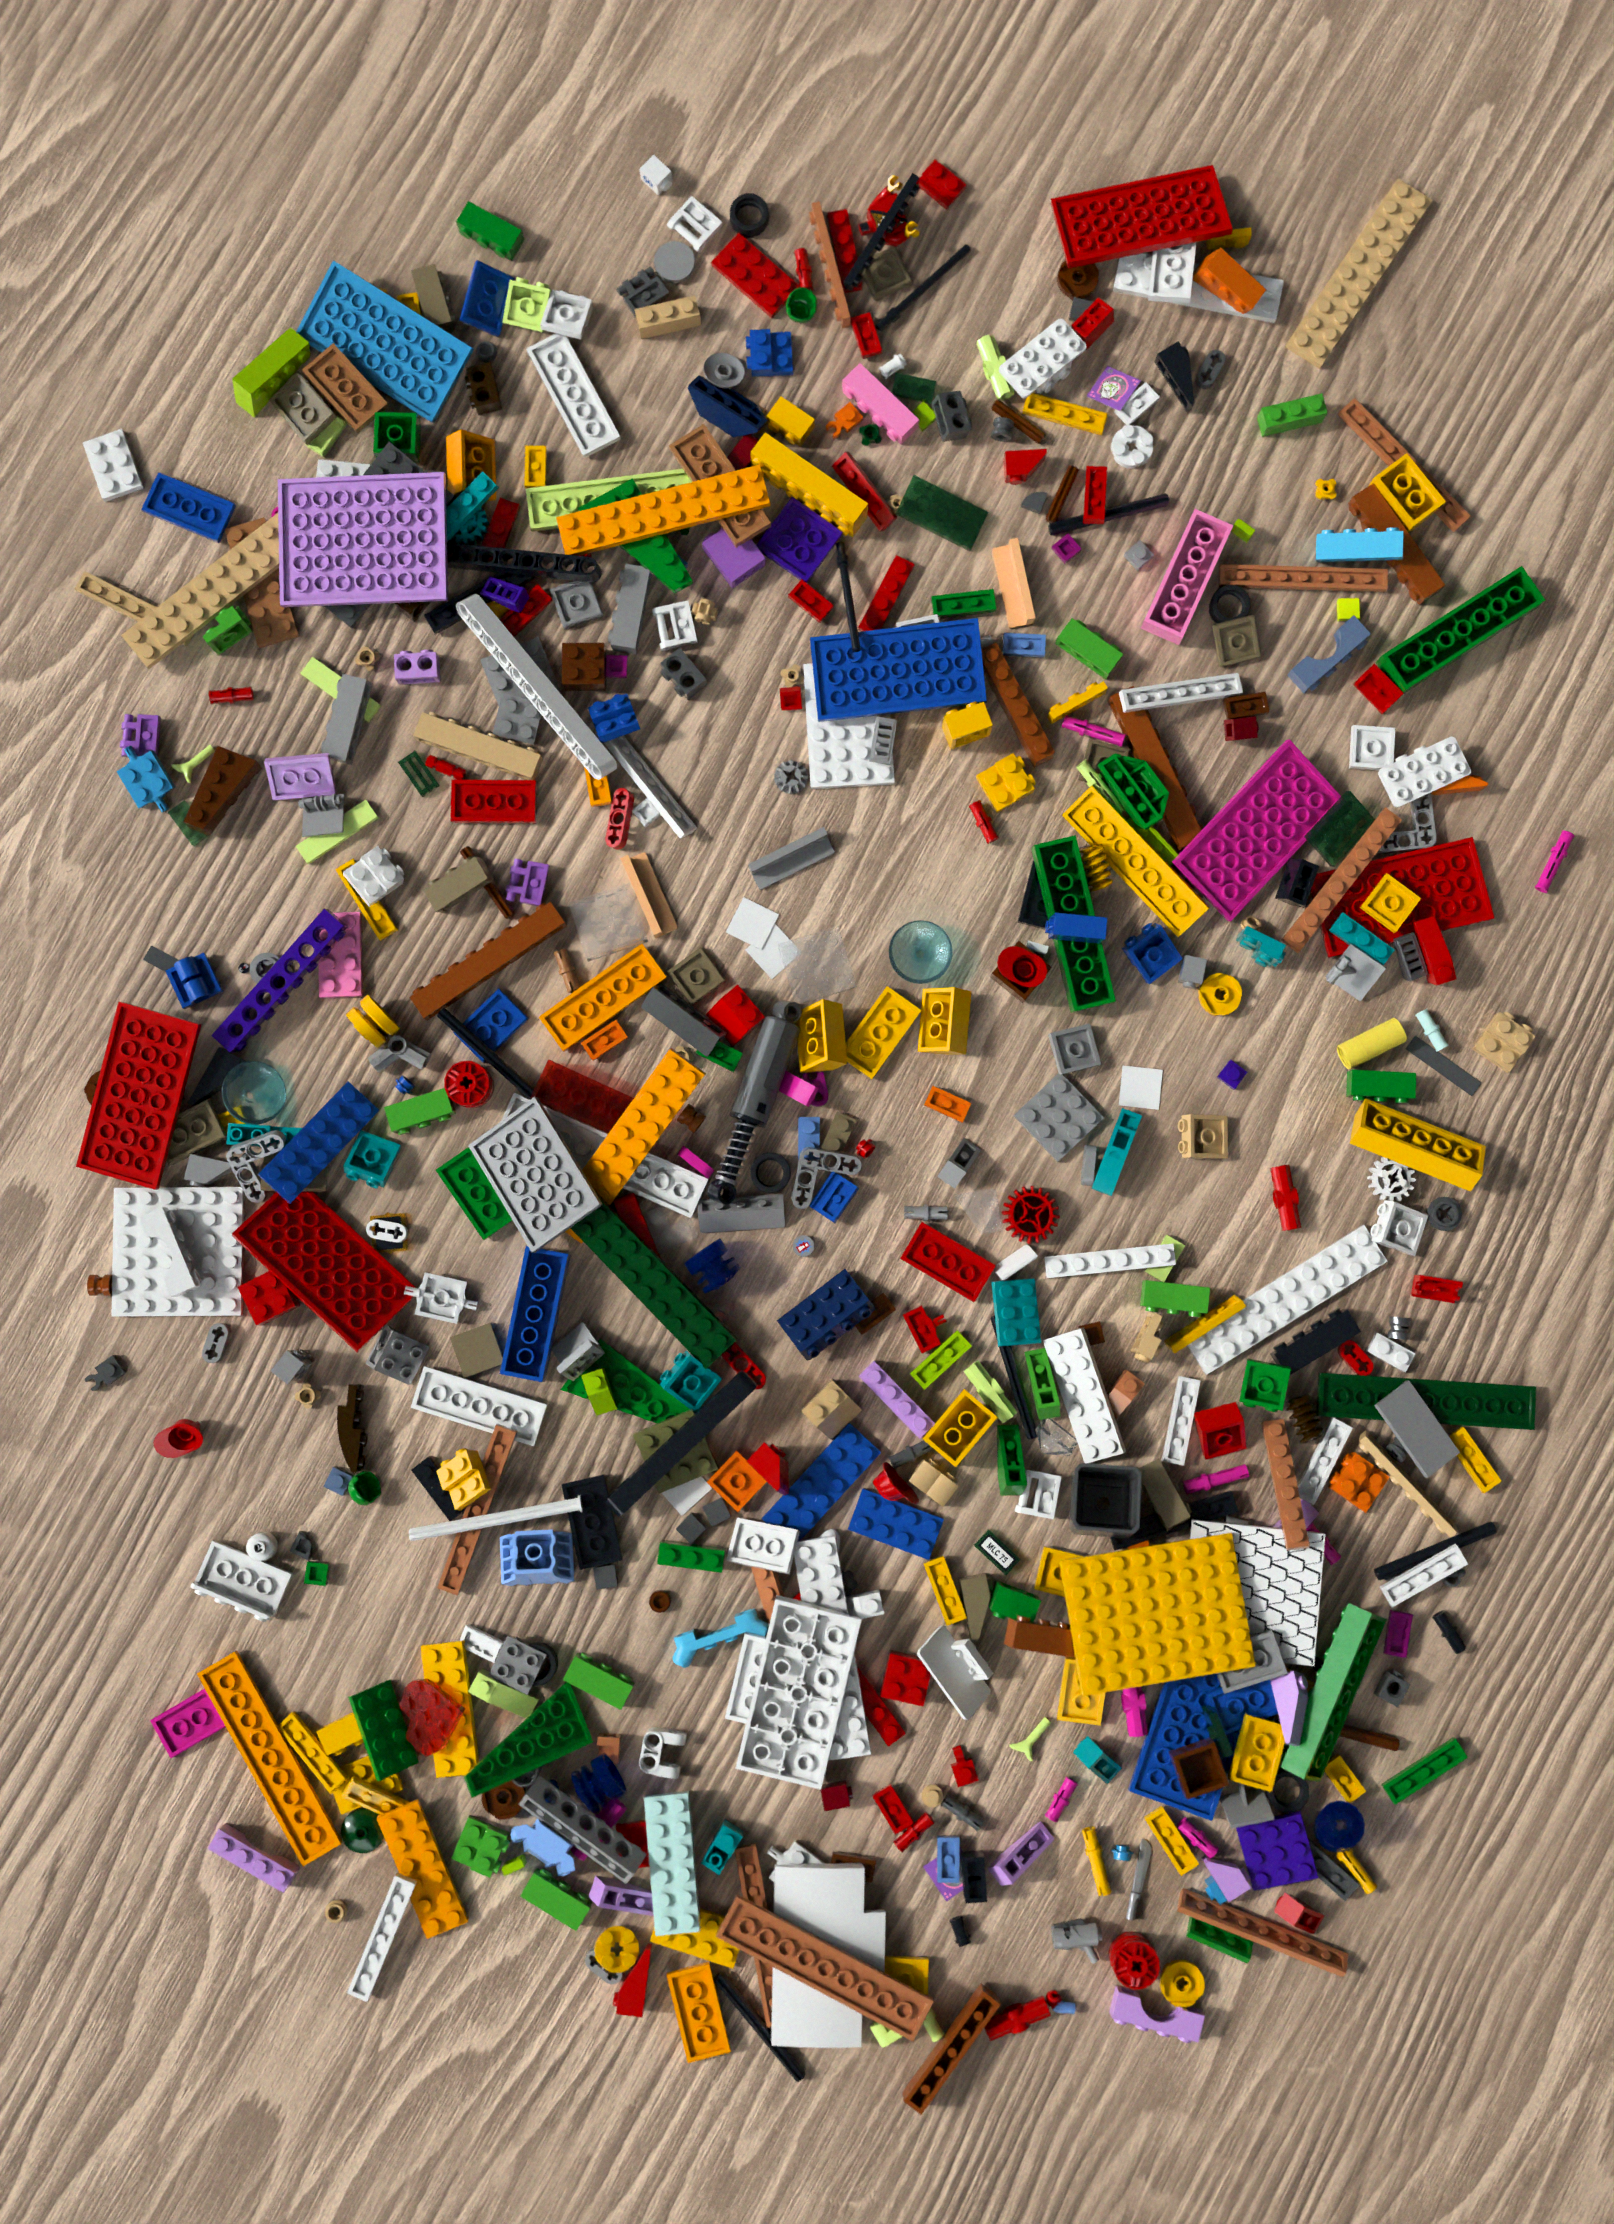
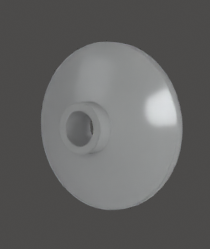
[703,353,744,389]

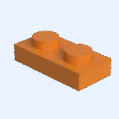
[581,1020,628,1061]
[924,1086,971,1123]

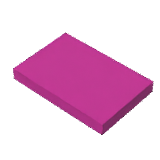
[150,1688,226,1758]

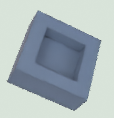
[323,1466,353,1496]

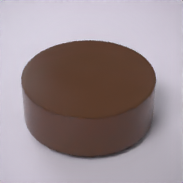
[649,1590,671,1613]

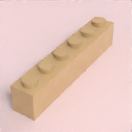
[413,712,543,780]

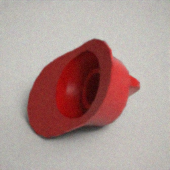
[997,946,1047,988]
[153,1419,203,1458]
[873,1462,919,1504]

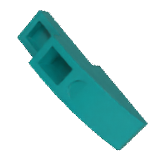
[1091,1108,1142,1196]
[226,1123,302,1149]

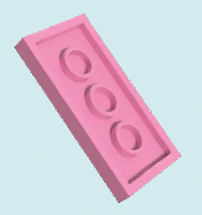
[317,912,363,998]

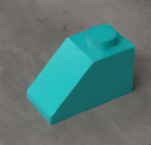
[1073,1736,1122,1784]

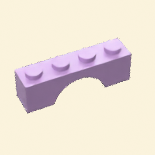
[858,1361,935,1439]
[208,1823,300,1893]
[1109,1985,1205,2043]

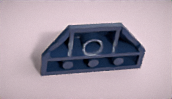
[687,375,768,437]

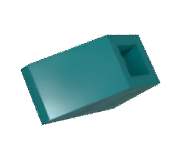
[701,1819,743,1875]

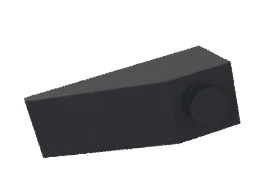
[1154,341,1194,413]
[188,1047,246,1106]

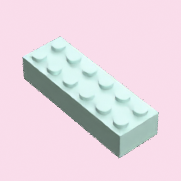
[644,1791,701,1936]

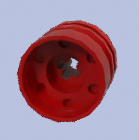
[444,1061,494,1108]
[1109,1931,1160,1990]

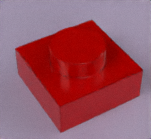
[779,686,802,711]

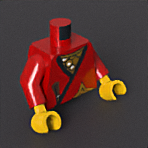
[858,175,920,247]

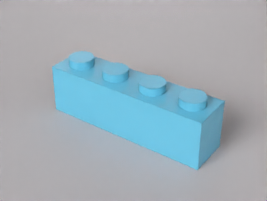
[1316,528,1404,562]

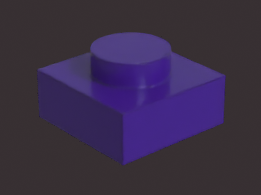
[1217,1060,1248,1090]

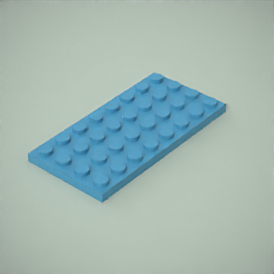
[296,260,474,423]

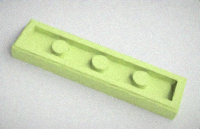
[300,657,381,723]
[296,800,378,865]

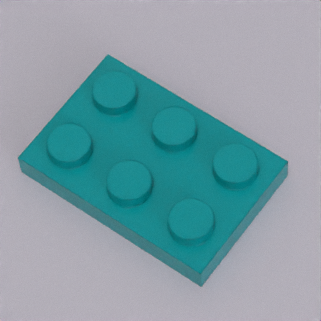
[991,1279,1041,1347]

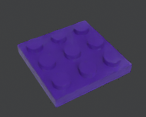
[756,497,843,583]
[1236,1811,1318,1891]

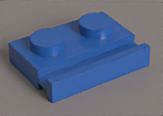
[809,1172,859,1223]

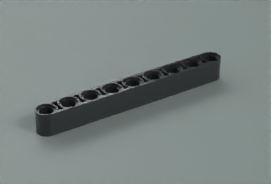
[447,543,602,582]
[604,1370,758,1517]

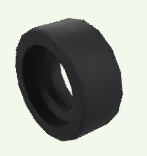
[730,193,769,238]
[1209,585,1251,624]
[750,1152,791,1193]
[529,1642,558,1686]
[1265,1768,1309,1813]

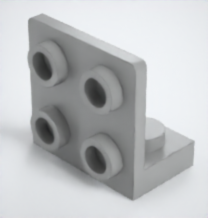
[552,1322,605,1381]
[366,1325,429,1385]

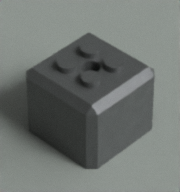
[1069,1463,1142,1539]

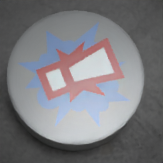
[793,1235,814,1257]

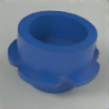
[395,1075,415,1095]

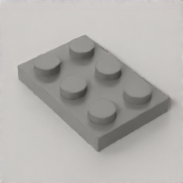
[1217,1630,1288,1694]

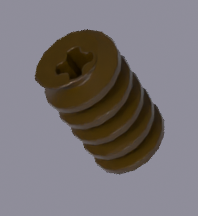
[1285,1395,1324,1443]

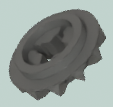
[1427,1197,1462,1231]

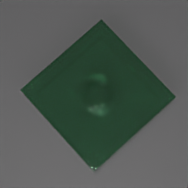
[1201,1705,1233,1757]

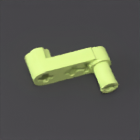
[870,2008,945,2047]

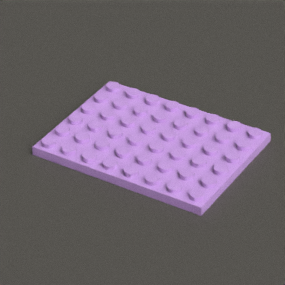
[278,472,448,607]

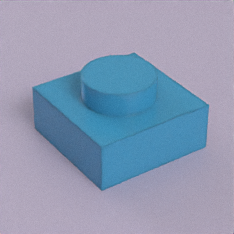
[1204,1875,1227,1905]

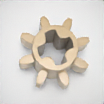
[692,599,718,625]

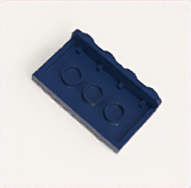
[777,1269,875,1361]

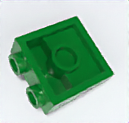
[1239,1358,1291,1412]

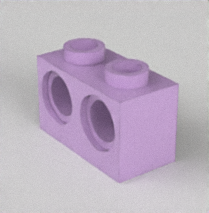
[394,649,440,685]

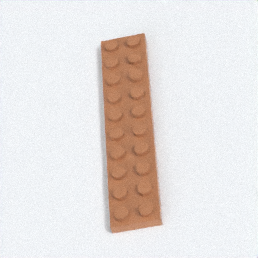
[716,1894,934,2041]

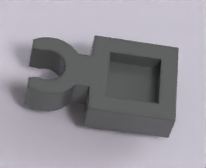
[85,1355,127,1391]

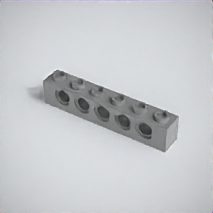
[519,1775,647,1884]

